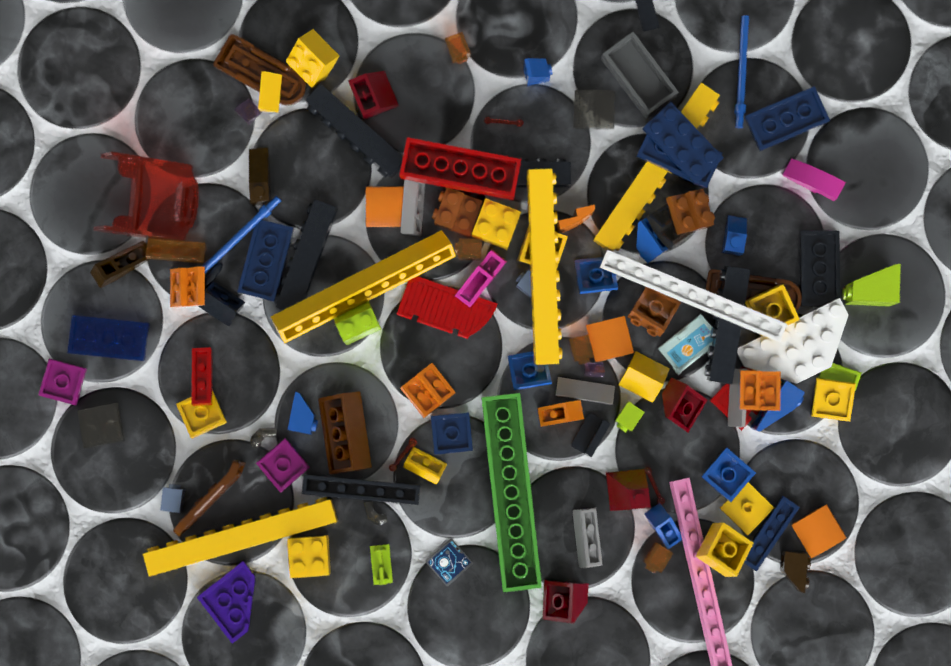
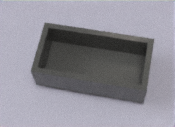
[601,32,679,119]

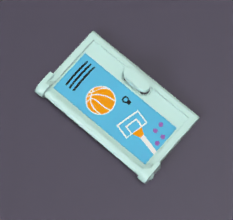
[658,314,713,375]

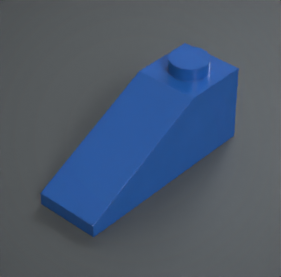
[750,379,805,432]

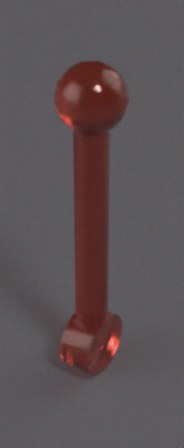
[484,117,524,127]
[389,438,417,472]
[645,467,665,505]

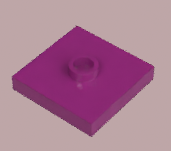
[38,358,87,406]
[256,438,311,493]

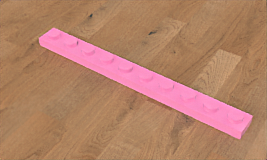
[669,478,732,666]

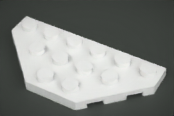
[737,298,848,384]

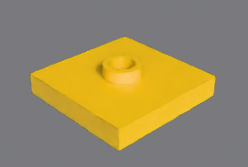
[811,378,856,421]
[176,390,227,439]
[720,482,774,535]

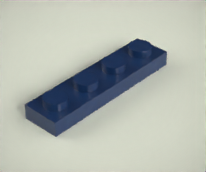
[744,496,800,571]

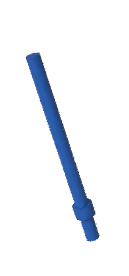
[734,16,749,128]
[202,195,282,273]

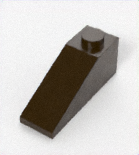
[249,148,272,206]
[90,240,154,288]

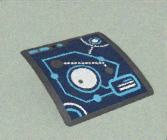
[425,539,473,586]

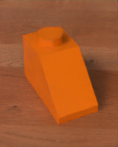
[537,400,584,427]

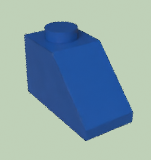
[523,58,553,86]
[722,215,747,256]
[636,216,672,264]
[287,392,318,435]
[644,503,682,549]

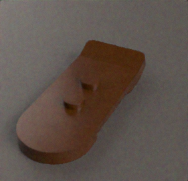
[213,34,306,106]
[706,269,802,312]
[173,460,246,537]

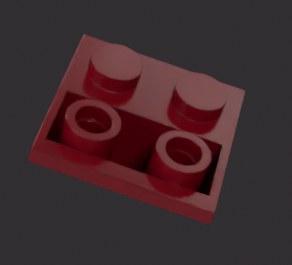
[348,71,399,120]

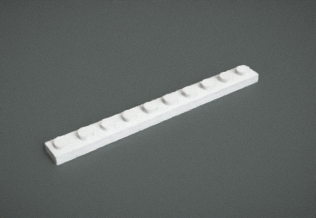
[600,250,788,342]

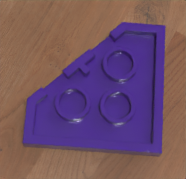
[197,561,256,643]

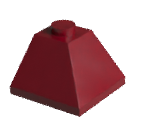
[662,377,707,433]
[606,469,651,511]
[542,580,589,623]

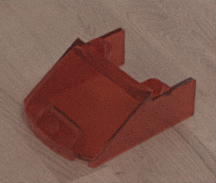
[93,152,199,241]

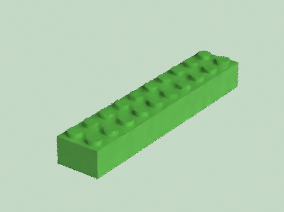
[481,393,542,592]

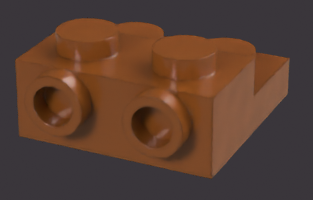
[432,188,483,237]
[666,189,715,235]
[628,287,681,337]

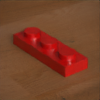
[192,347,212,406]

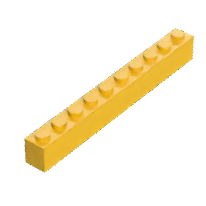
[593,83,720,252]
[527,169,562,365]
[271,230,456,344]
[143,497,338,576]

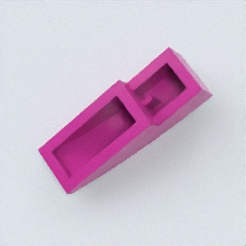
[782,158,846,201]
[455,250,507,307]

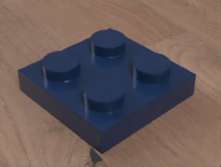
[431,412,473,455]

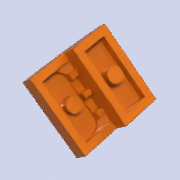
[366,186,404,227]
[557,205,595,233]
[170,266,205,307]
[586,316,634,362]
[400,363,456,418]
[740,370,781,411]
[791,504,847,558]

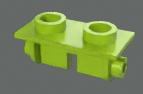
[370,544,393,585]

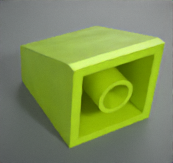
[842,264,901,306]
[334,301,382,345]

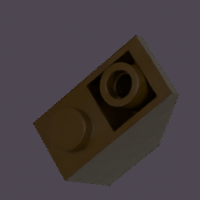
[780,551,811,593]

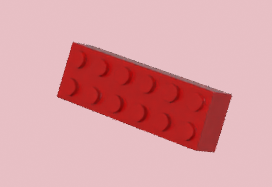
[400,137,521,200]

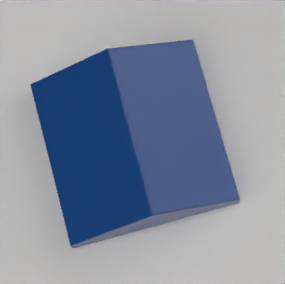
[575,257,618,294]
[508,351,552,390]
[701,447,756,502]

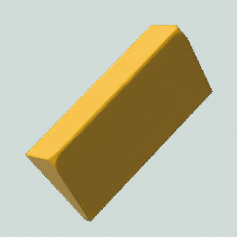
[258,71,282,113]
[403,446,447,484]

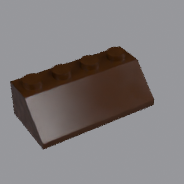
[318,391,372,474]

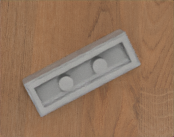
[401,180,425,237]
[728,369,749,428]
[555,377,615,405]
[573,508,603,568]

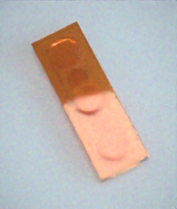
[146,238,206,263]

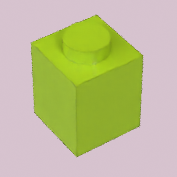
[614,401,644,433]

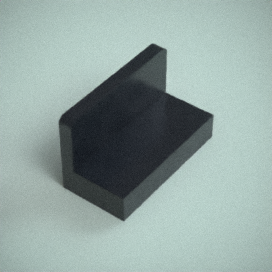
[198,281,245,326]
[571,413,611,457]

